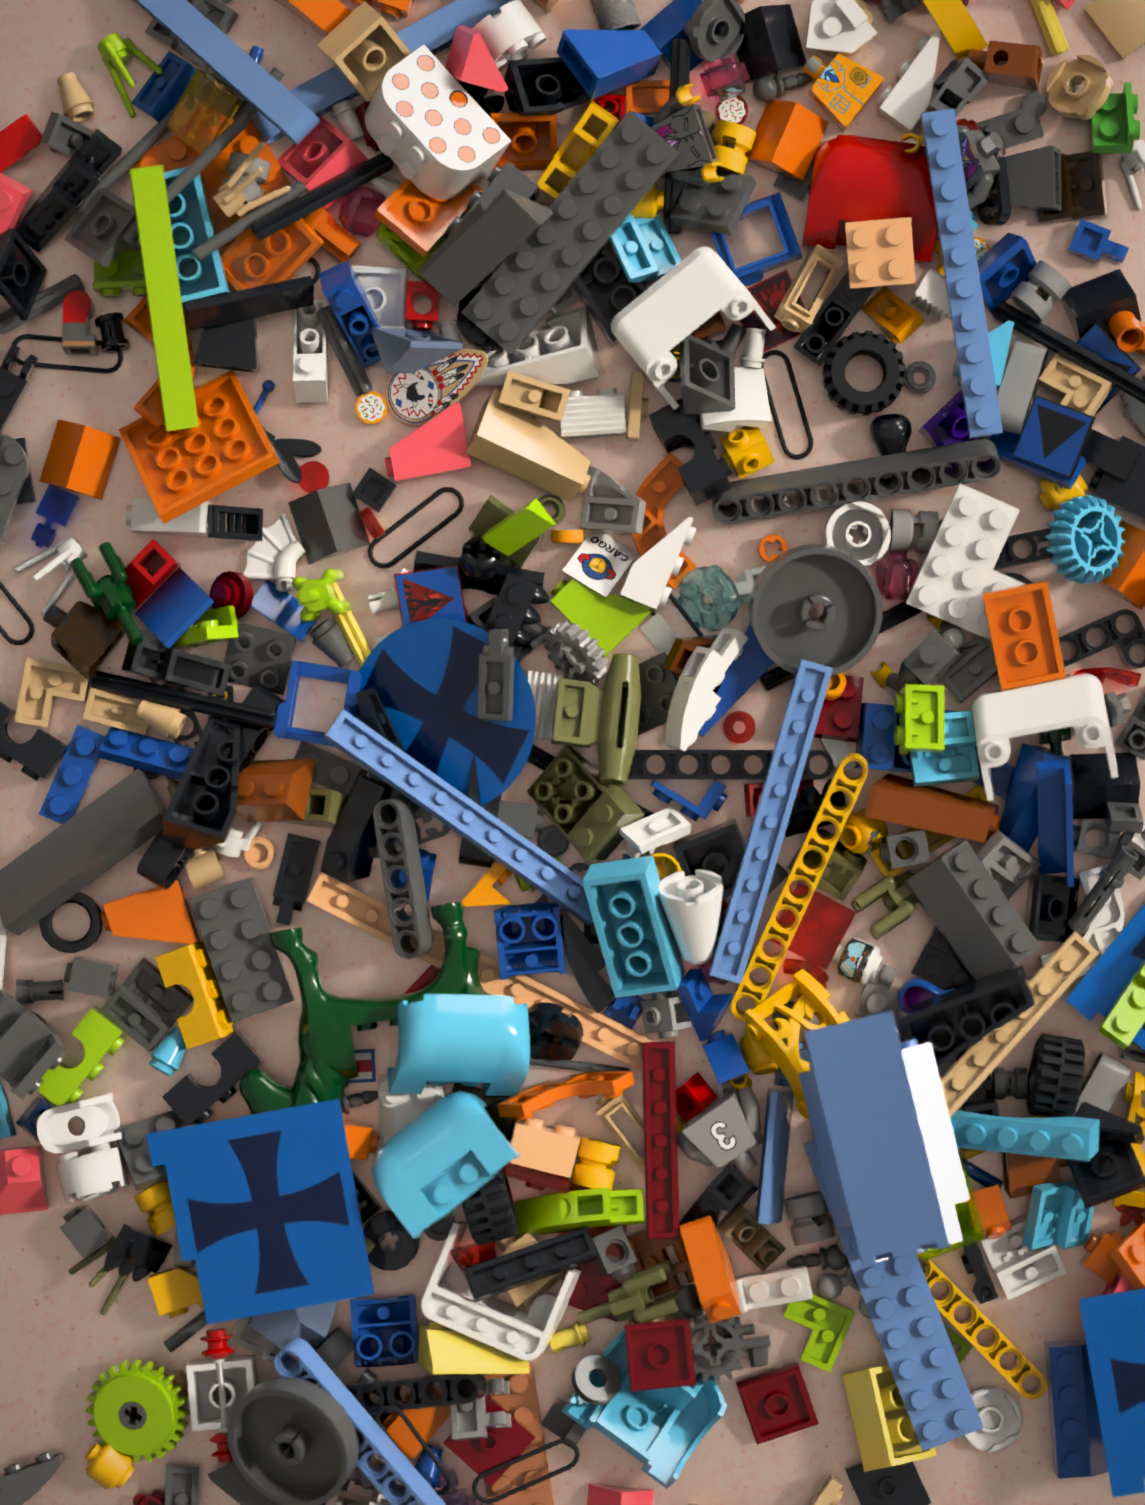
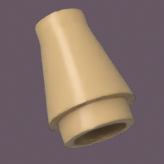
[57,73,94,123]
[136,700,187,739]

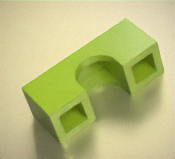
[37,1007,125,1107]

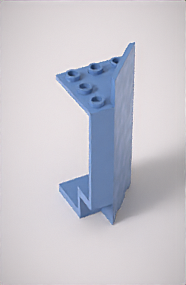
[799,1011,969,1266]

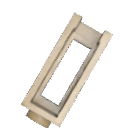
[774,244,845,333]
[595,1095,645,1175]

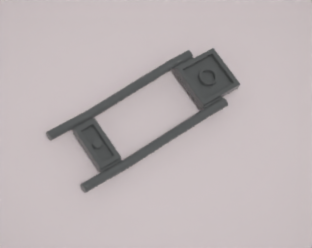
[64,67,284,268]

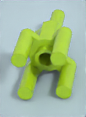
[292,569,351,622]

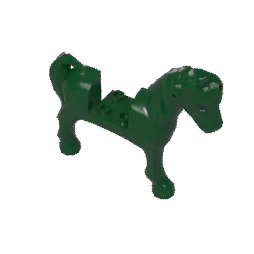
[239,901,486,1115]

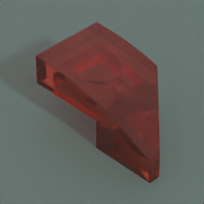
[1074,667,1142,688]

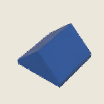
[640,0,719,72]
[977,233,1037,313]

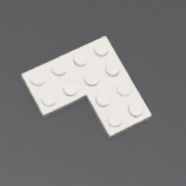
[906,483,1053,640]

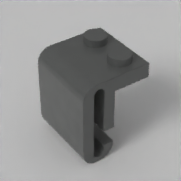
[0,989,65,1099]

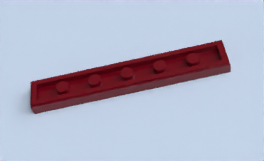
[642,1041,680,1240]

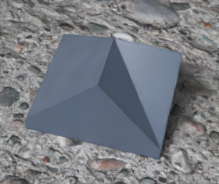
[372,327,463,373]
[248,1301,338,1349]

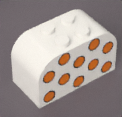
[365,45,511,200]

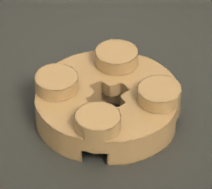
[1046,55,1113,121]

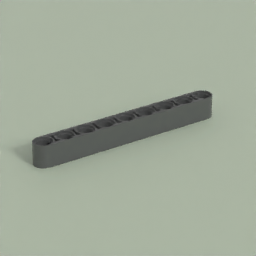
[711,439,1001,524]

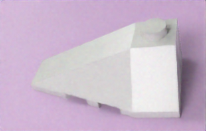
[475,306,600,386]

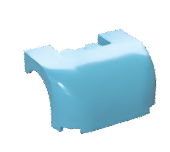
[387,994,530,1096]
[372,1091,521,1238]
[562,1329,727,1489]

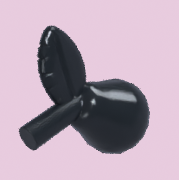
[870,414,923,478]

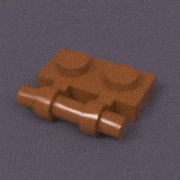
[627,1229,694,1297]

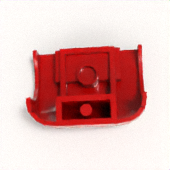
[802,135,937,262]

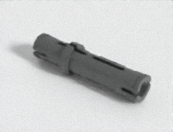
[1067,845,1139,934]

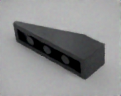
[357,687,422,820]

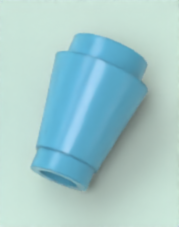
[149,1026,186,1077]

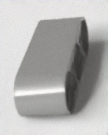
[997,341,1048,435]
[1072,1052,1131,1117]

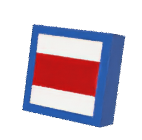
[350,1049,376,1083]

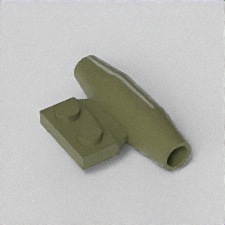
[551,653,641,786]

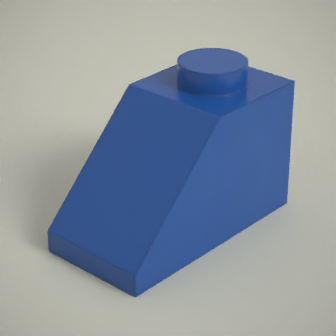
[702,1029,749,1084]

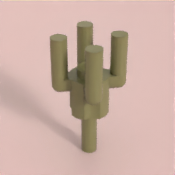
[851,870,919,940]
[577,1260,679,1325]

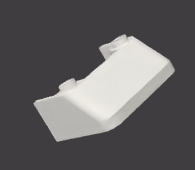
[611,247,776,410]
[972,674,1118,801]
[421,1221,581,1360]

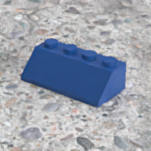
[1044,1340,1108,1479]

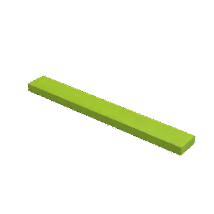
[129,165,199,432]

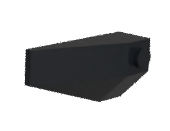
[504,57,640,116]
[162,715,241,850]

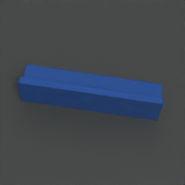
[1036,759,1074,887]

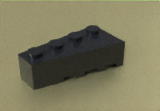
[573,247,648,348]
[898,966,1035,1067]

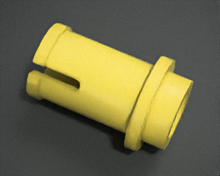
[549,1321,591,1354]

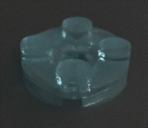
[677,565,742,632]

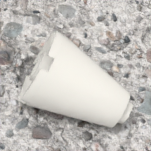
[658,870,724,965]

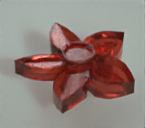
[1115,1204,1145,1227]

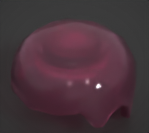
[339,187,386,237]

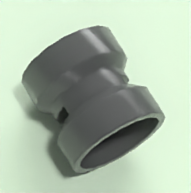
[992,1067,1028,1100]

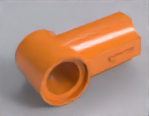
[302,207,362,263]
[1108,311,1145,355]

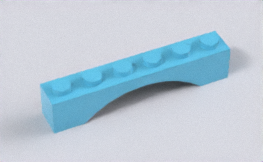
[950,1109,1099,1161]

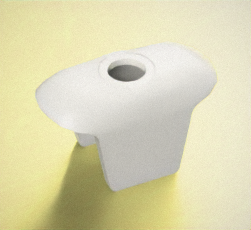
[37,1094,122,1154]

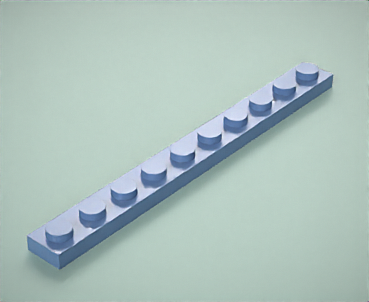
[921,108,1003,439]
[708,659,833,984]
[323,709,593,926]

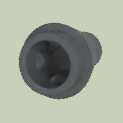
[309,618,354,668]

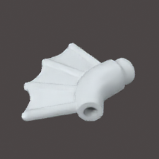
[243,514,306,592]

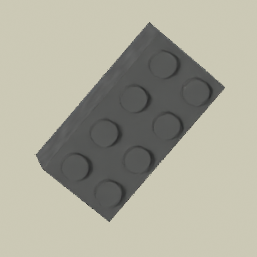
[189,877,296,1022]

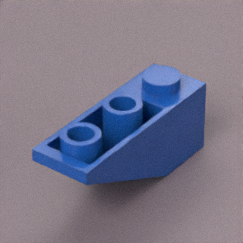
[319,260,381,368]

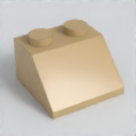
[317,1,412,102]

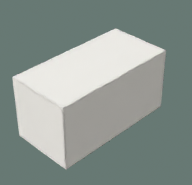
[819,738,857,771]

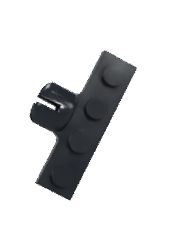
[413,536,545,595]

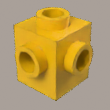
[720,426,775,479]

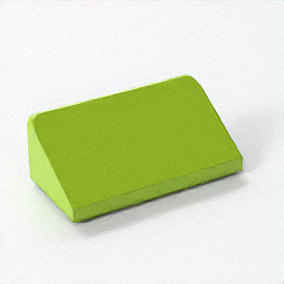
[482,498,556,556]

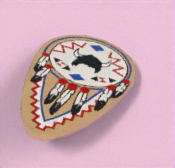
[385,348,488,426]

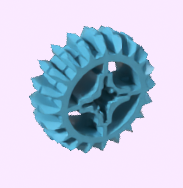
[1045,495,1126,584]

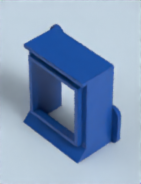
[710,192,803,287]
[274,660,362,747]

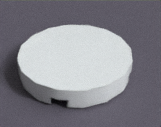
[963,1386,1023,1452]

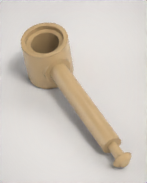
[166,776,226,890]

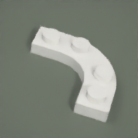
[1039,862,1124,979]

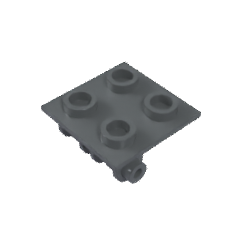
[224,622,297,695]
[637,652,678,736]

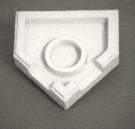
[806,0,877,55]

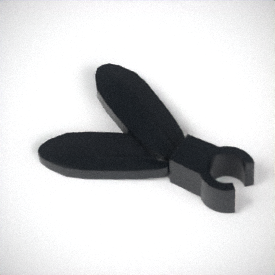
[262,426,322,484]

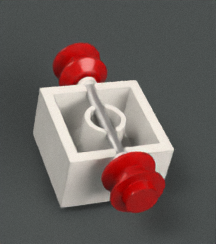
[186,1328,257,1463]

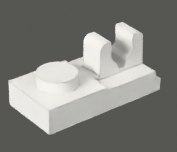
[619,806,691,858]

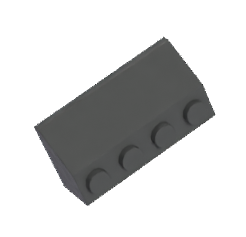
[904,840,1042,982]

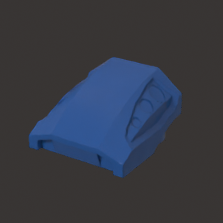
[494,902,566,980]
[350,1294,419,1367]

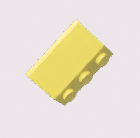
[418,1320,529,1374]
[843,1365,937,1472]

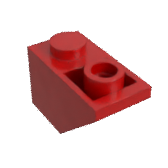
[125,539,181,611]

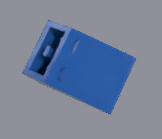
[854,703,961,773]

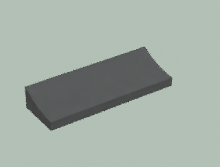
[0,768,167,936]

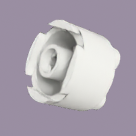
[472,0,547,71]
[824,502,891,568]
[56,1142,129,1204]

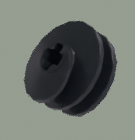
[363,1210,420,1271]

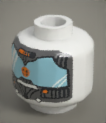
[833,937,884,985]

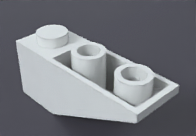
[877,30,941,134]
[293,300,328,403]
[620,517,697,611]

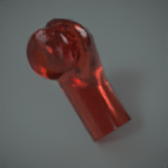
[783,958,829,989]

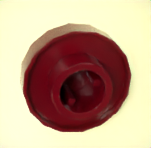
[210,571,253,619]

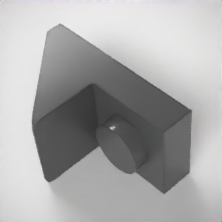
[40,112,94,158]

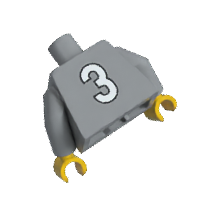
[677,1073,761,1175]

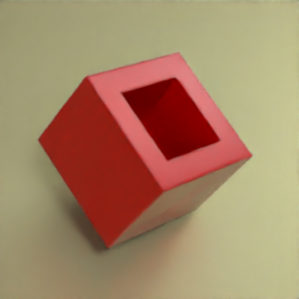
[676,1072,718,1123]

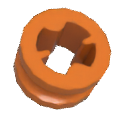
[758,534,788,564]

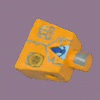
[802,54,884,132]

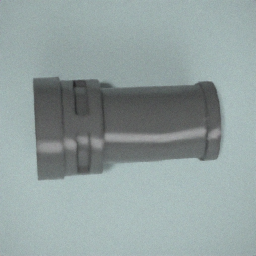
[16,979,64,1005]

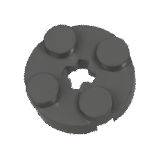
[685,0,745,62]

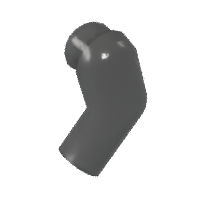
[704,324,746,355]

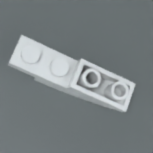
[665,627,748,752]
[676,1265,813,1322]

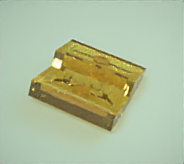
[166,68,242,154]

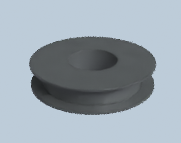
[572,1355,621,1405]

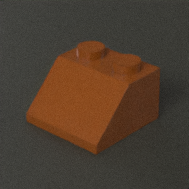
[237,759,316,822]

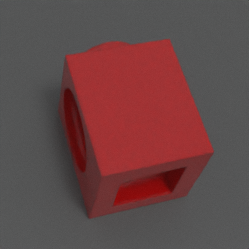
[405,281,440,330]

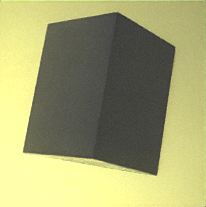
[680,335,735,415]
[288,482,370,564]

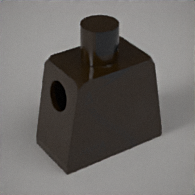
[43,601,125,680]

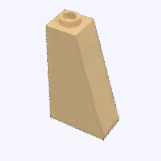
[465,388,591,502]

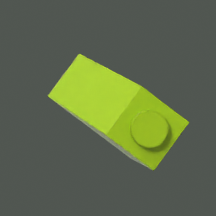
[550,578,651,658]

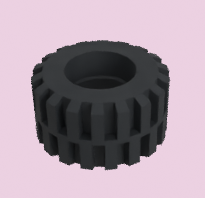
[822,330,906,416]
[1026,1033,1085,1117]
[462,1167,518,1246]

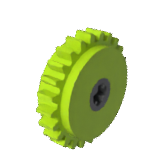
[86,1359,190,1464]

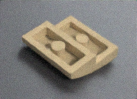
[1084,0,1145,59]

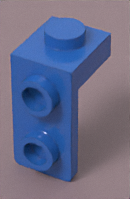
[650,780,728,821]

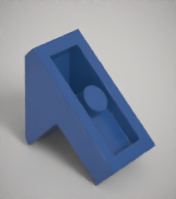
[677,968,734,1041]

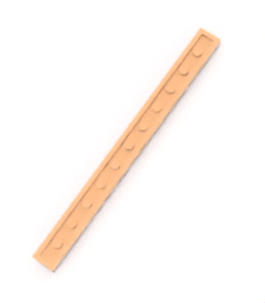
[306,872,655,1071]

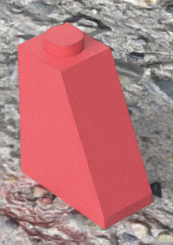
[385,403,473,484]

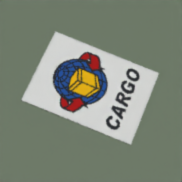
[562,531,638,597]

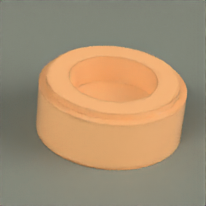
[242,837,276,870]

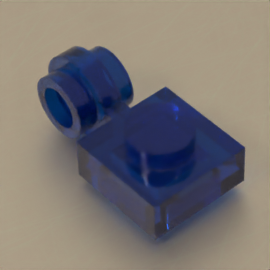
[31,484,80,548]

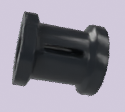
[95,312,130,353]

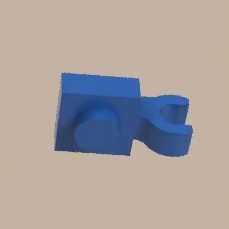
[1068,219,1129,263]

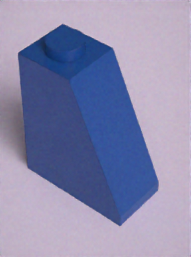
[557,29,662,99]

